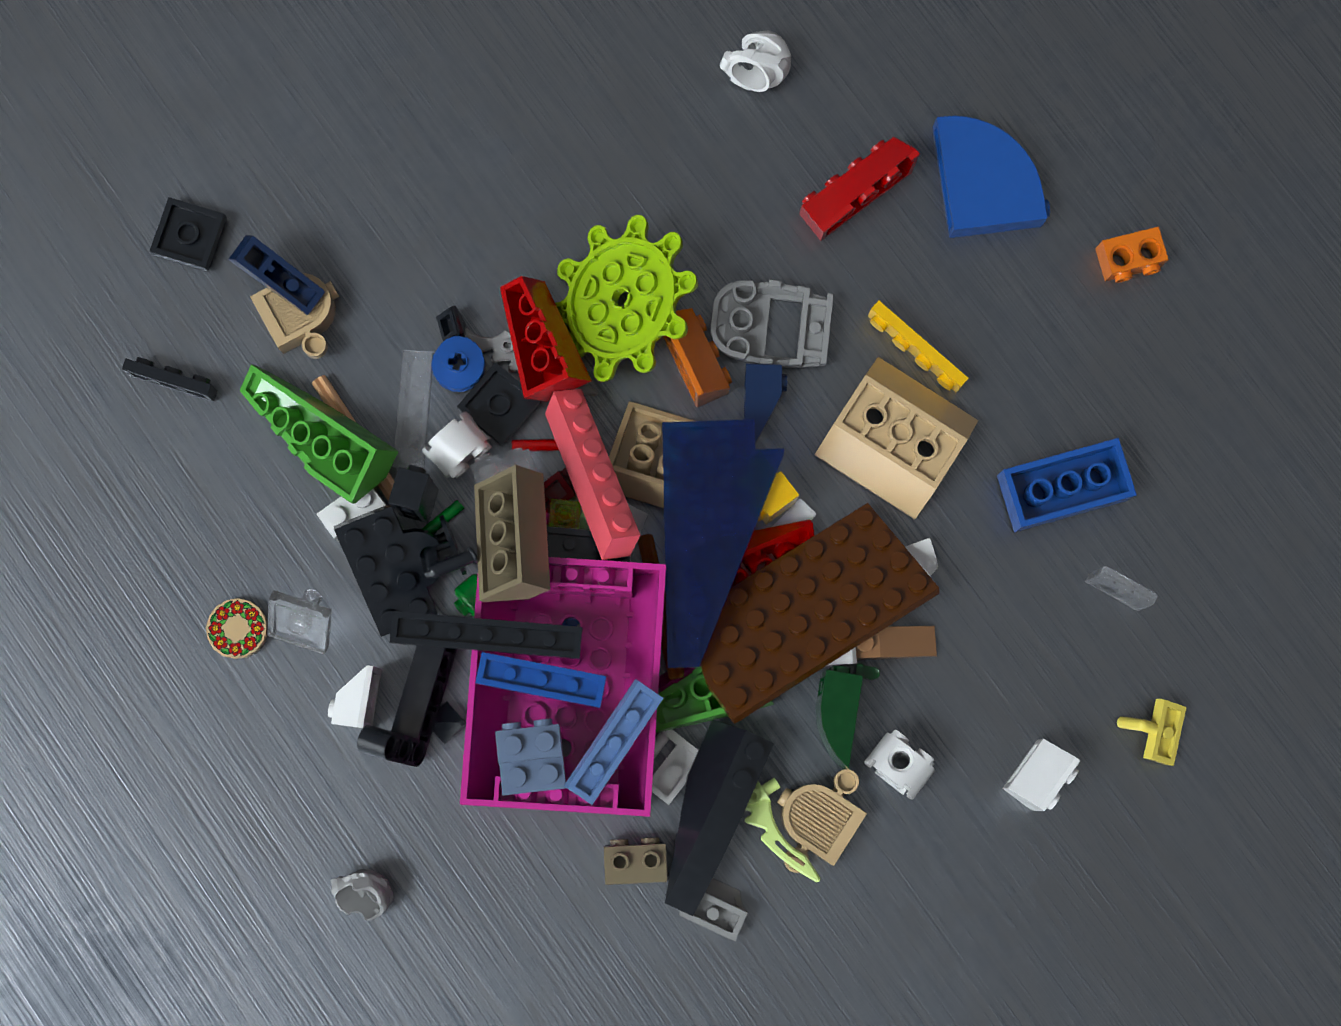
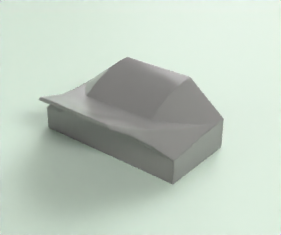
[678,878,748,941]

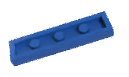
[475,652,607,708]

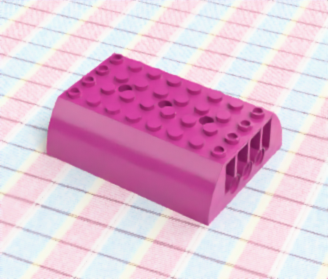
[460,557,666,817]

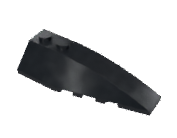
[664,720,774,916]

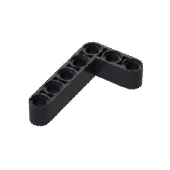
[357,646,457,767]

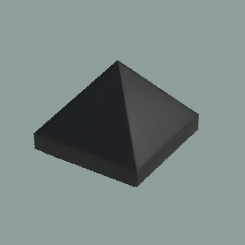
[436,305,466,341]

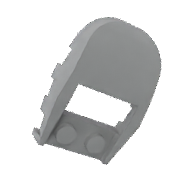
[711,280,833,369]

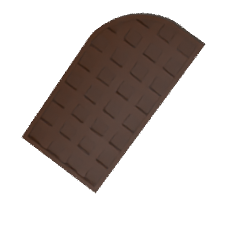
[699,503,939,724]

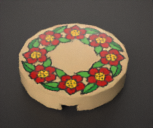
[206,598,268,659]

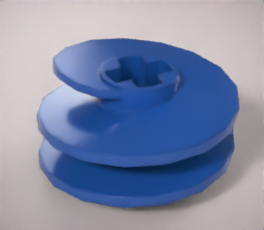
[431,336,485,392]

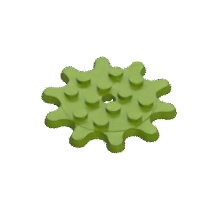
[555,215,699,382]

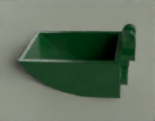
[815,664,880,769]

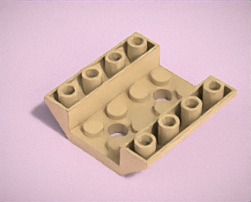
[815,357,979,519]

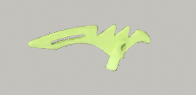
[745,778,820,882]

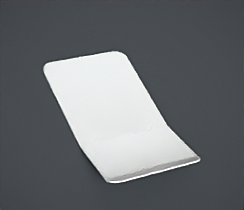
[772,499,816,527]

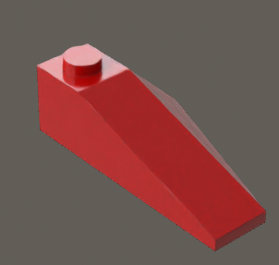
[690,519,814,609]

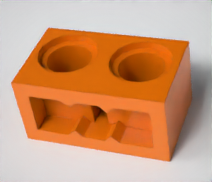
[1095,226,1169,283]

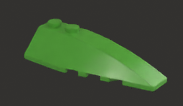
[240,364,398,504]

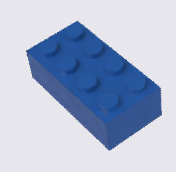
[997,438,1137,532]

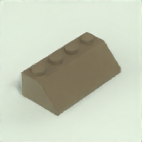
[474,465,550,602]

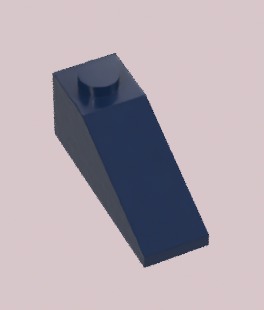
[228,235,326,315]
[743,364,787,458]

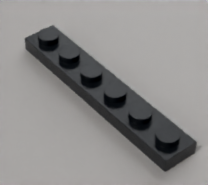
[389,611,583,659]

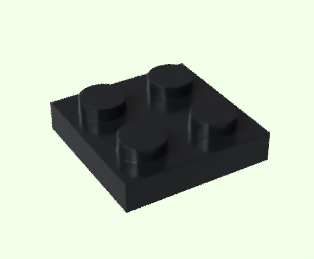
[149,197,227,271]
[457,362,541,447]

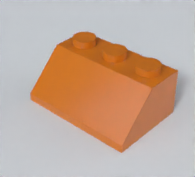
[663,308,732,408]

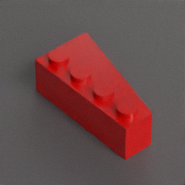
[500,276,592,402]

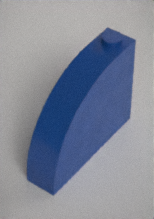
[932,116,1050,238]

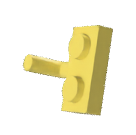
[1117,699,1187,766]

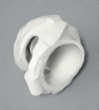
[720,30,791,92]

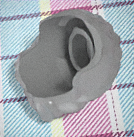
[330,870,394,921]

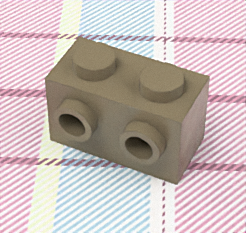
[604,837,667,885]

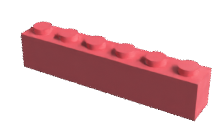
[545,389,640,560]

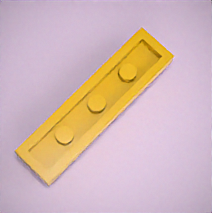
[868,300,969,393]

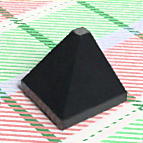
[433,701,466,744]

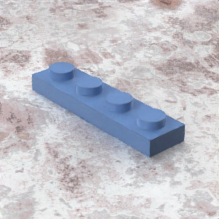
[564,679,663,805]

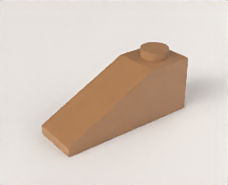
[856,626,937,661]

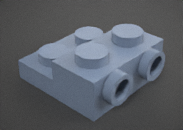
[495,719,566,796]

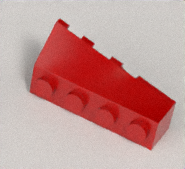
[799,137,920,241]

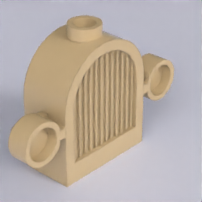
[250,273,339,359]
[777,769,867,873]

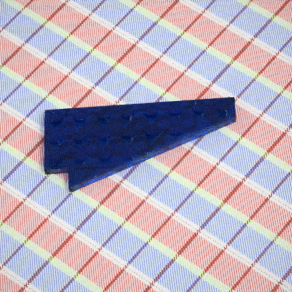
[662,419,784,669]

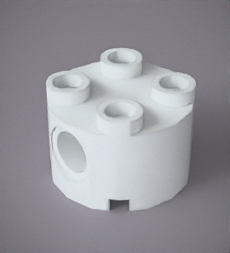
[422,411,492,479]
[864,729,936,800]

